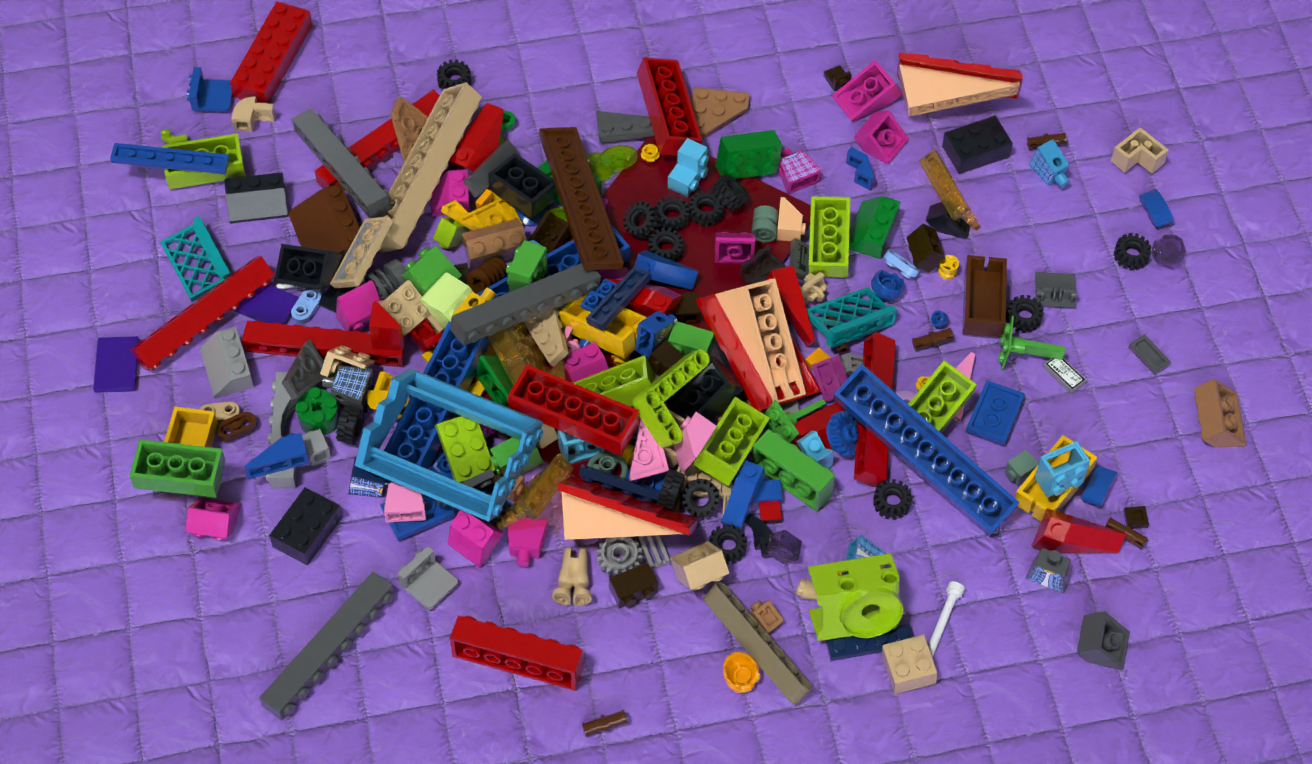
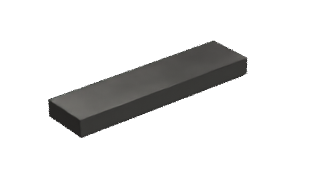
[463,139,519,197]

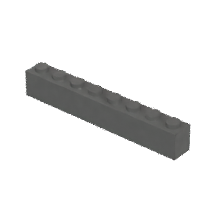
[291,108,391,218]
[450,263,601,346]
[259,572,394,721]

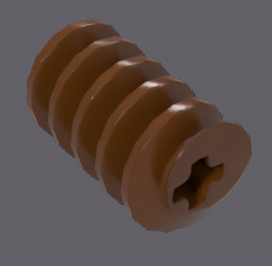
[467,257,508,294]

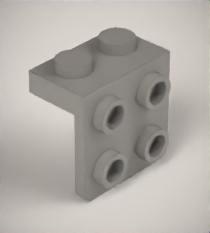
[398,546,458,610]

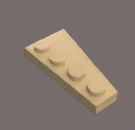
[523,307,569,367]

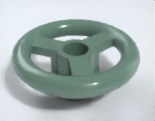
[587,451,628,488]

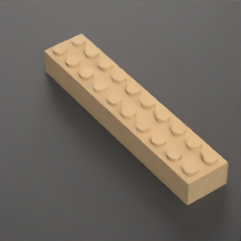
[375,82,482,254]

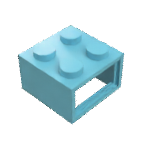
[557,430,604,466]
[1035,441,1090,498]

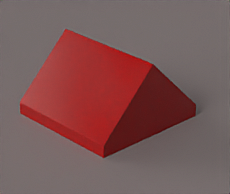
[369,301,404,351]

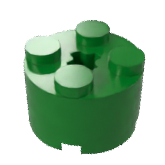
[296,387,339,435]

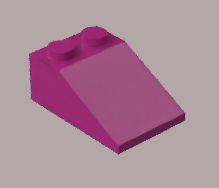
[832,60,903,122]

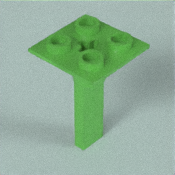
[998,316,1066,371]
[764,399,826,444]

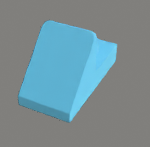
[797,431,834,468]

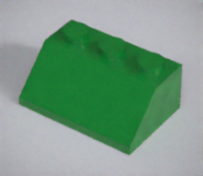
[849,196,901,259]
[476,355,517,408]

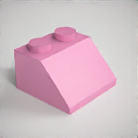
[673,412,717,473]

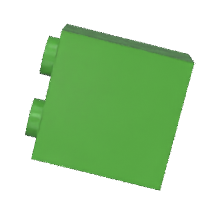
[401,245,462,296]
[490,437,543,476]

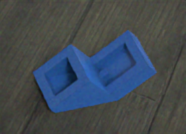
[846,147,874,191]

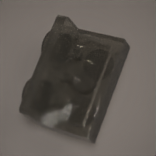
[741,245,785,285]

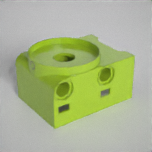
[808,553,903,641]

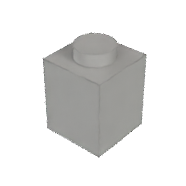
[302,429,331,466]

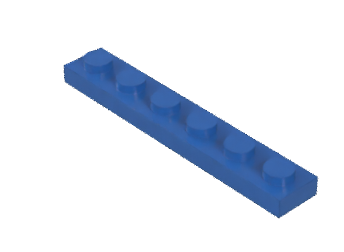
[110,143,230,175]

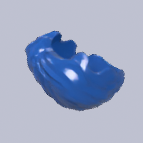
[871,269,905,301]

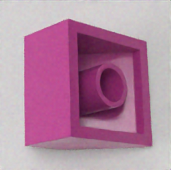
[854,110,909,164]
[431,170,470,216]
[715,232,755,264]
[336,280,381,331]
[559,342,609,383]
[186,497,241,540]
[447,510,503,568]

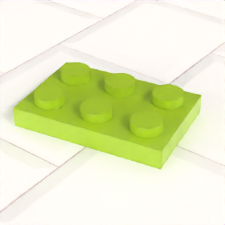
[435,416,495,483]

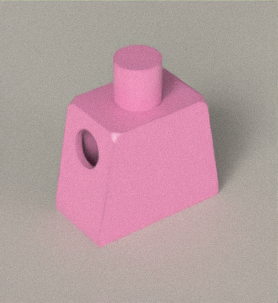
[384,482,426,523]

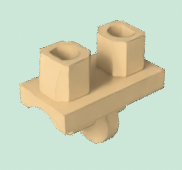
[799,272,827,305]

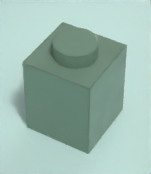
[1005,449,1039,486]

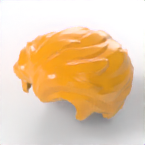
[723,651,760,693]

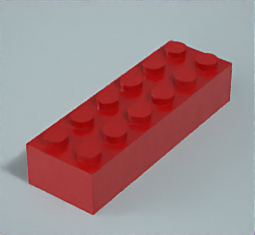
[230,1,312,104]
[637,57,703,156]
[507,364,640,456]
[450,615,584,691]

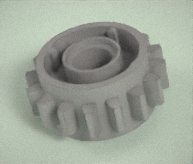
[597,536,642,577]

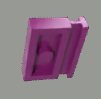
[812,354,848,403]

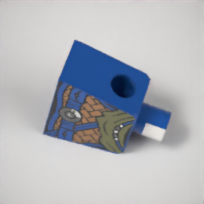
[635,311,677,359]

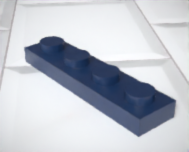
[586,266,652,331]
[578,464,660,502]
[826,624,913,661]

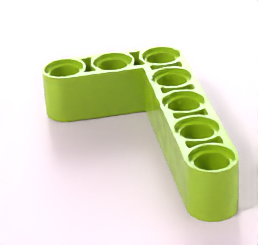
[633,349,710,448]

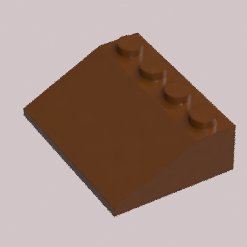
[288,183,360,260]

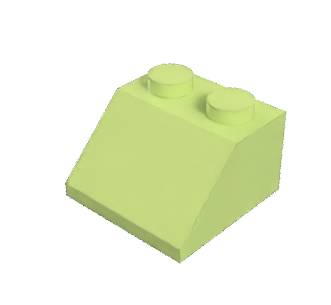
[419,272,473,329]

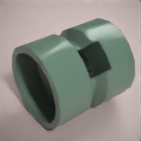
[751,206,778,243]

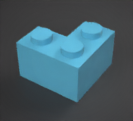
[668,138,709,197]

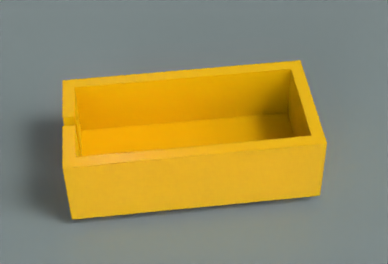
[559,295,647,359]
[164,406,218,448]
[1015,435,1098,522]

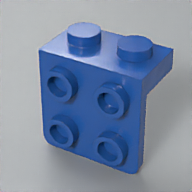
[186,67,232,112]

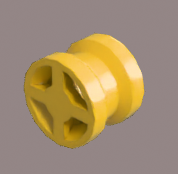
[938,255,959,280]

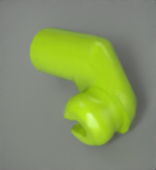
[160,129,188,144]

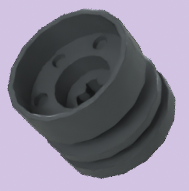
[365,259,406,300]

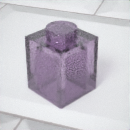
[766,530,802,564]

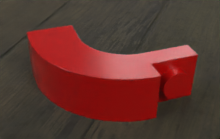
[407,318,442,354]

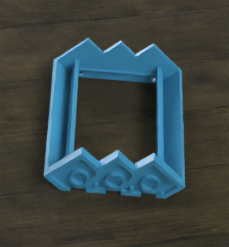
[355,368,543,522]

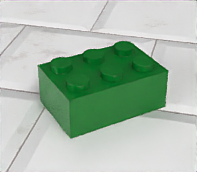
[715,130,782,179]

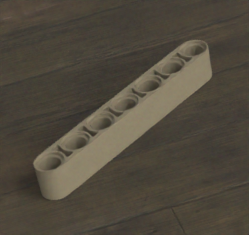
[703,581,812,705]

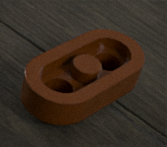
[216,412,257,442]

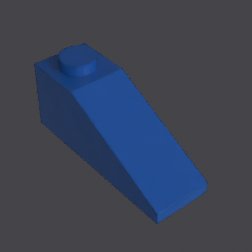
[635,250,699,290]
[244,433,309,480]
[721,460,766,530]

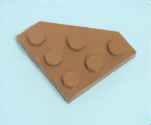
[691,87,750,138]
[390,96,428,162]

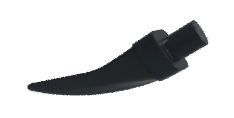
[745,515,774,558]

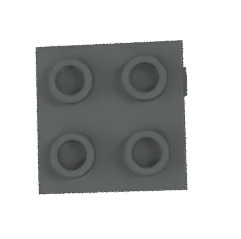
[1035,272,1077,308]

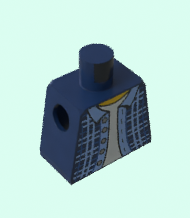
[349,458,393,497]

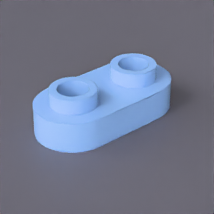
[884,249,920,279]
[291,289,321,324]

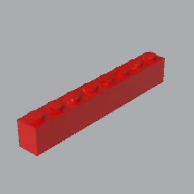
[315,89,440,188]
[130,256,275,370]
[242,321,407,368]
[854,332,896,487]

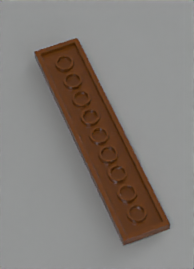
[538,127,624,271]

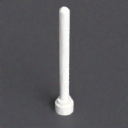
[928,581,965,658]

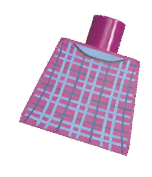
[778,148,821,194]

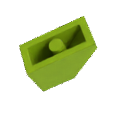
[433,217,471,249]

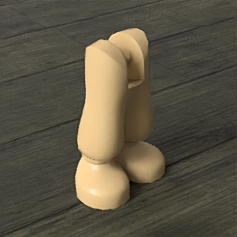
[552,547,592,606]

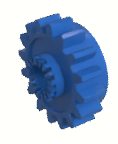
[826,411,858,457]

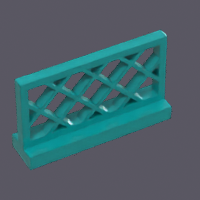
[160,216,231,302]
[806,287,897,348]

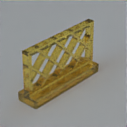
[919,150,981,230]
[497,453,574,530]

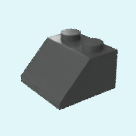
[1077,611,1130,670]

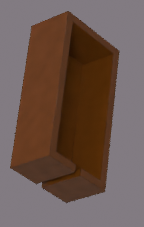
[962,255,1007,337]

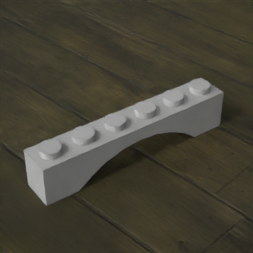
[265,372,302,489]

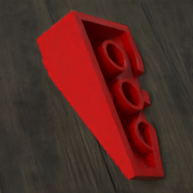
[450,103,504,175]
[766,266,815,347]
[599,277,683,317]
[790,402,855,452]
[1032,508,1126,553]

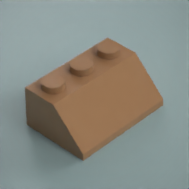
[461,218,526,271]
[1194,378,1247,447]

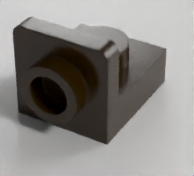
[823,65,852,92]

